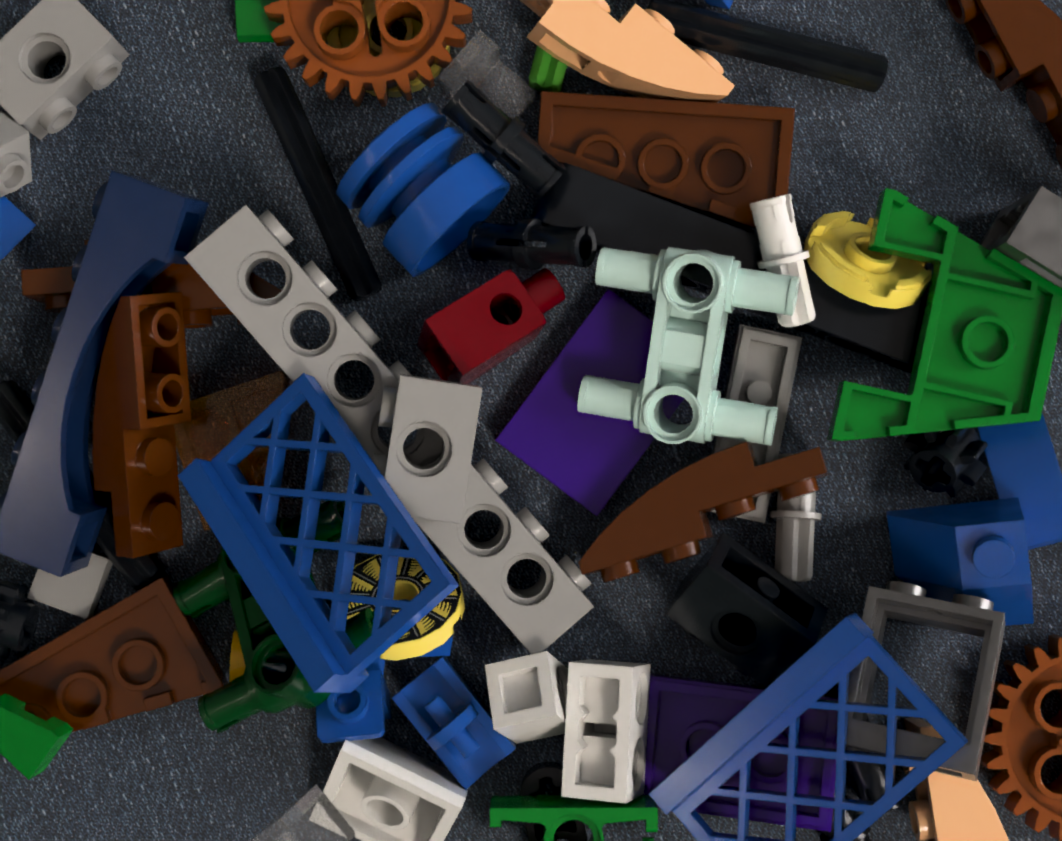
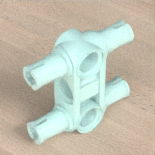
[577,247,800,446]

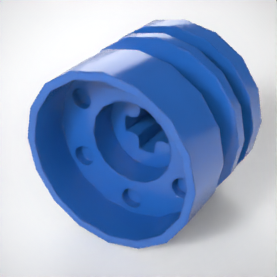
[336,103,510,277]

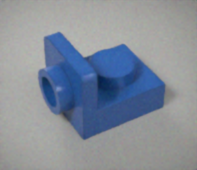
[316,669,392,743]

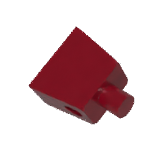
[416,268,565,384]

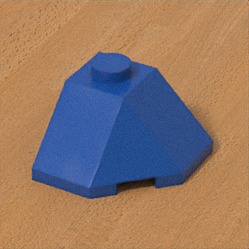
[887,497,1034,626]

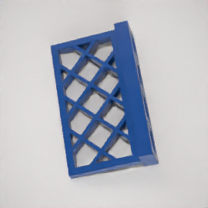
[178,373,459,693]
[649,613,968,841]

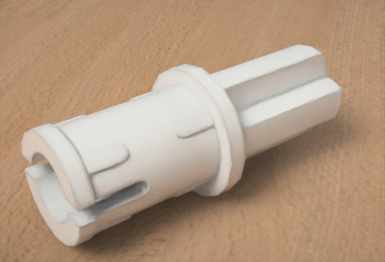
[749,193,816,327]

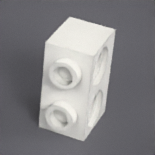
[561,659,651,804]

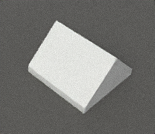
[312,737,468,841]

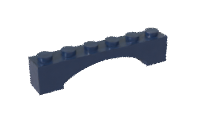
[0,171,209,577]

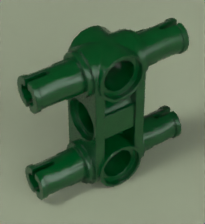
[173,501,374,733]

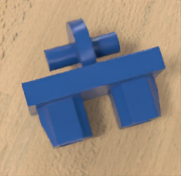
[392,656,516,790]

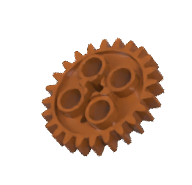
[264,0,473,107]
[980,634,1062,841]

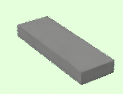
[710,325,802,523]

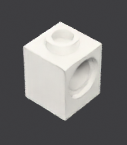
[485,651,568,744]

